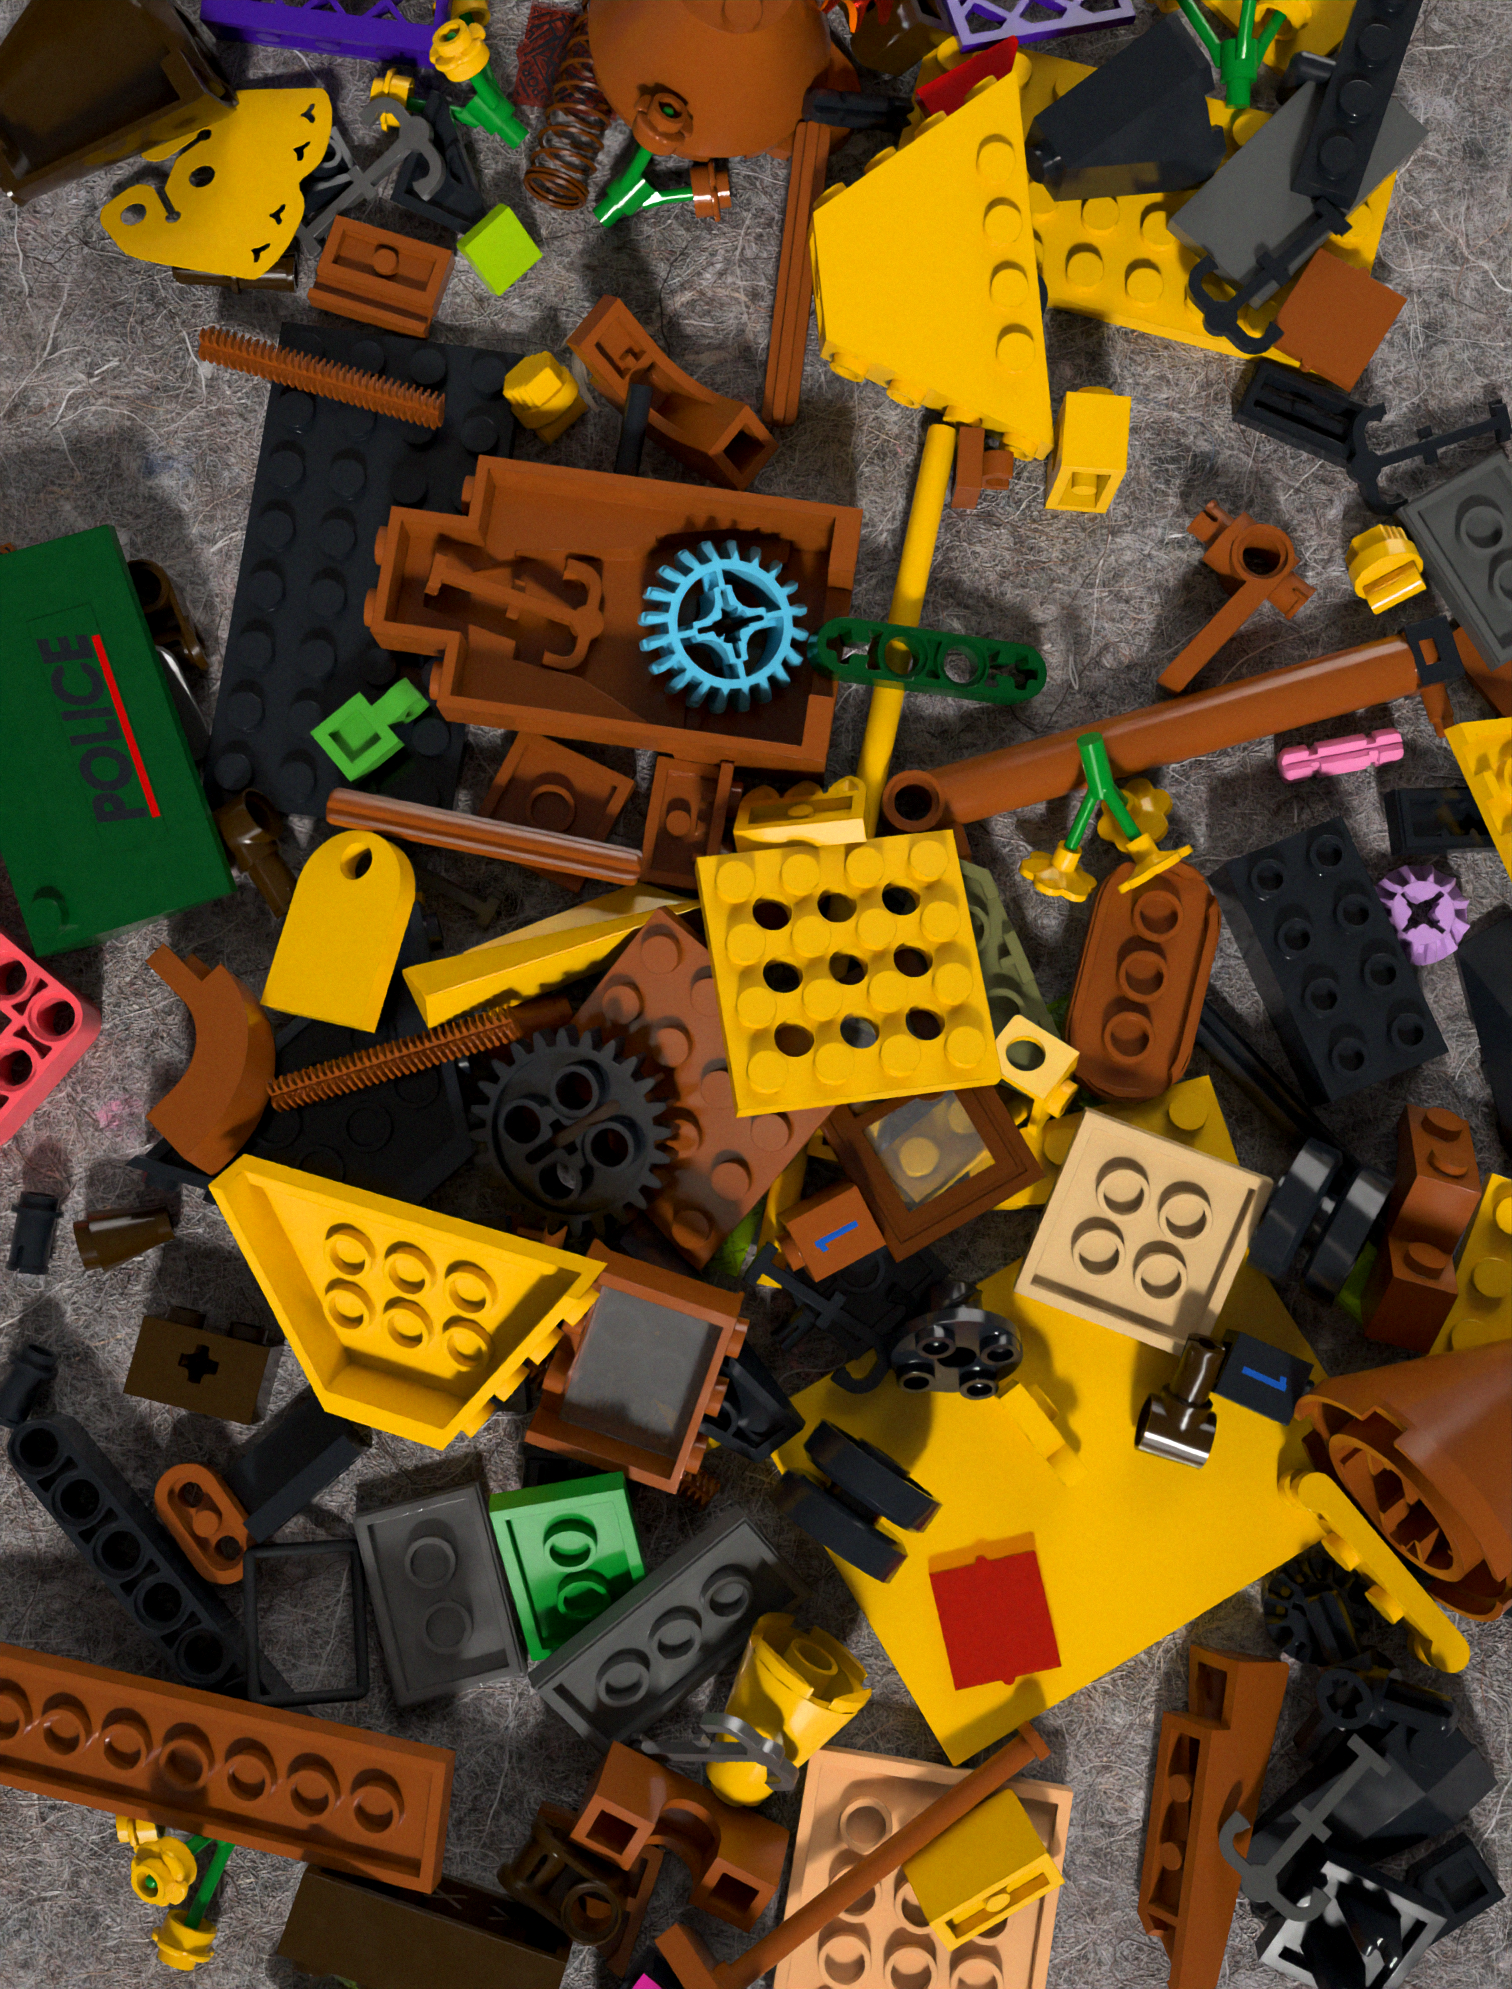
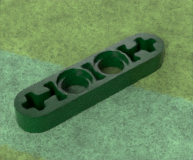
[806,617,1047,705]

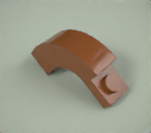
[566,294,779,492]
[145,943,276,1177]

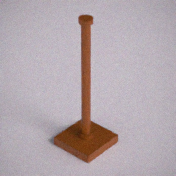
[654,1720,1052,1989]

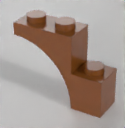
[1360,1103,1483,1355]

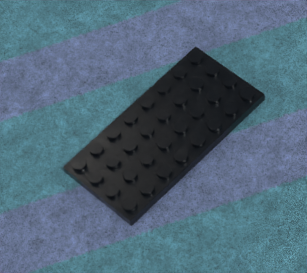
[202,321,526,823]

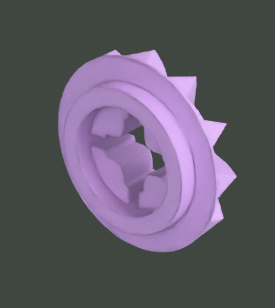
[1374,865,1470,965]

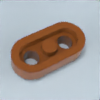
[154,1461,263,1585]

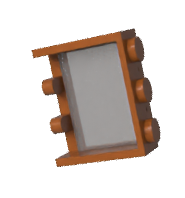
[524,1237,750,1495]

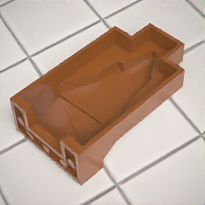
[364,455,863,789]

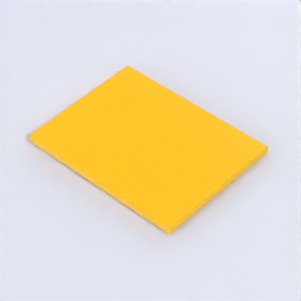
[770,1247,1329,1767]

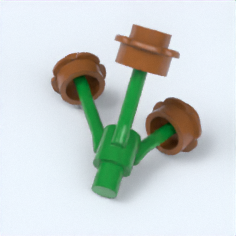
[592,93,732,229]

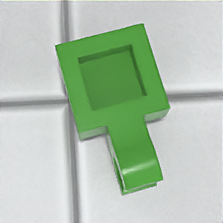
[310,677,430,785]

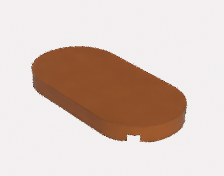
[1060,859,1221,1105]

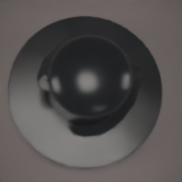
[889,1280,1023,1400]

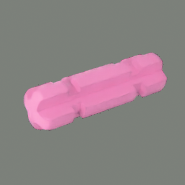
[1277,727,1404,784]

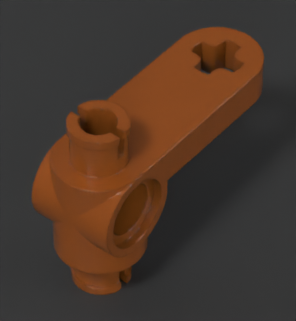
[1156,499,1317,698]

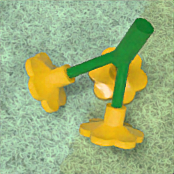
[1019,732,1193,902]

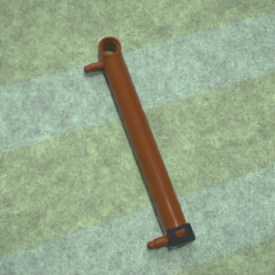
[879,614,1466,863]

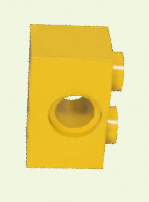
[1044,386,1131,514]

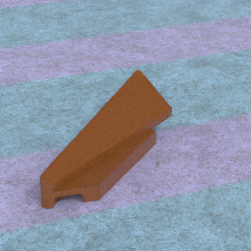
[1137,1645,1290,1989]

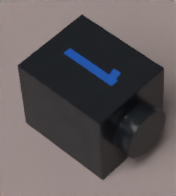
[1211,1329,1315,1426]

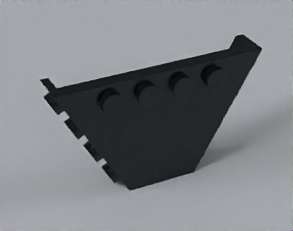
[125,900,485,1207]

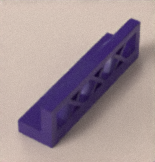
[199,0,453,70]

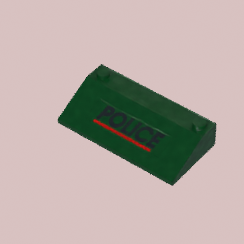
[0,524,238,957]

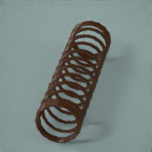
[522,0,613,210]

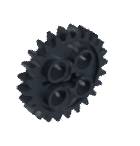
[469,1023,681,1239]

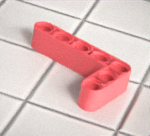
[0,923,102,1146]

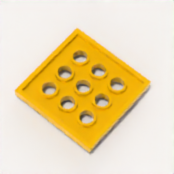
[695,829,1003,1118]

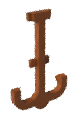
[424,549,604,672]

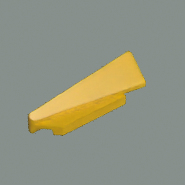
[402,882,704,1029]

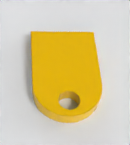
[260,830,415,1033]

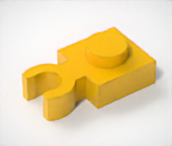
[994,1378,1090,1489]

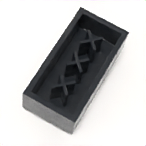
[1207,815,1449,1108]

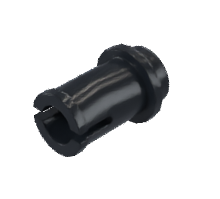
[5,1191,65,1275]
[0,1342,59,1430]

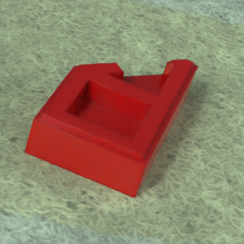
[915,35,1019,120]

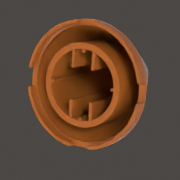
[1294,1338,1512,1622]

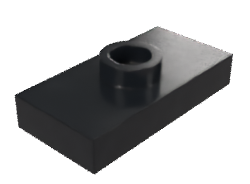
[1383,787,1498,856]

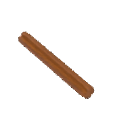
[761,119,832,428]
[326,787,643,886]

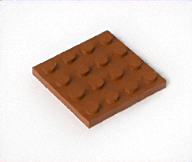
[522,905,838,1271]

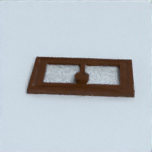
[820,949,1046,1263]

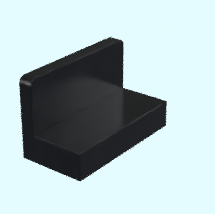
[223,1394,372,1544]

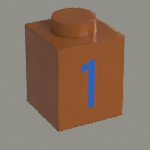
[775,1177,886,1282]

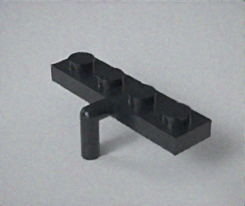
[1275,0,1423,211]

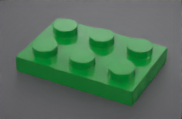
[489,1471,649,1661]

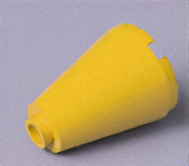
[706,1612,872,1807]

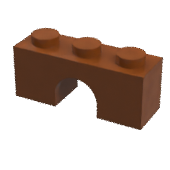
[568,1740,790,1933]

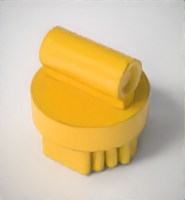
[503,351,588,446]
[1345,524,1427,615]

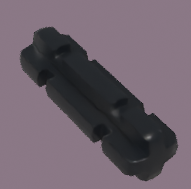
[801,87,915,133]

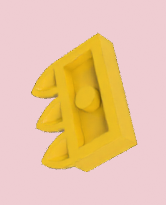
[733,775,870,853]

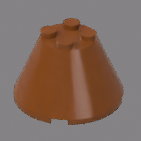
[587,0,831,162]

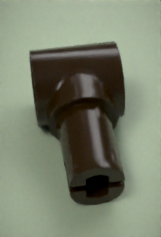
[212,788,298,919]
[1134,1333,1226,1469]

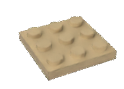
[1013,1107,1274,1357]

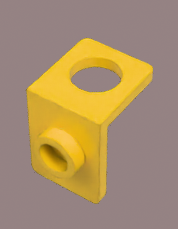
[995,1015,1080,1136]

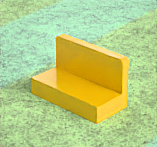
[901,1788,1065,1952]

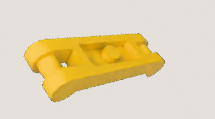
[1278,1468,1470,1673]

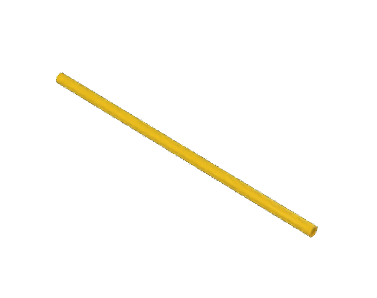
[755,424,958,1289]

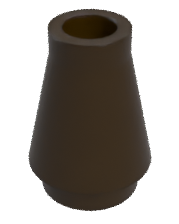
[73,1202,176,1273]

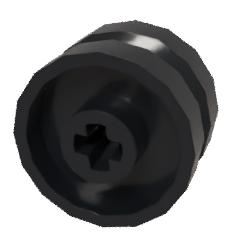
[1246,1137,1397,1309]
[768,1418,943,1584]

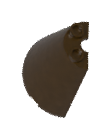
[0,0,240,207]

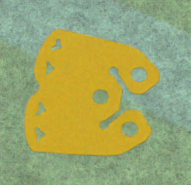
[100,88,332,280]

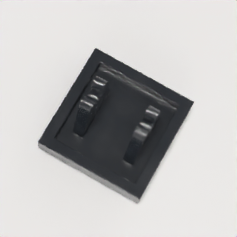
[1255,1843,1448,1989]

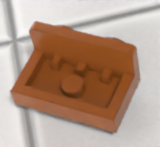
[637,756,744,894]

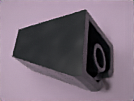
[1024,12,1227,202]

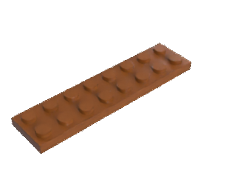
[0,1642,456,1894]

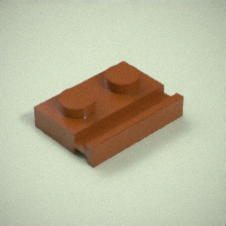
[307,214,456,341]

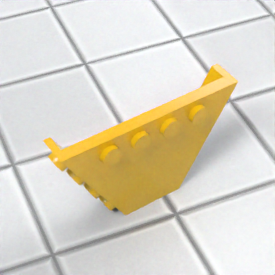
[807,68,1055,461]
[208,1154,607,1451]

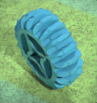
[637,540,810,714]

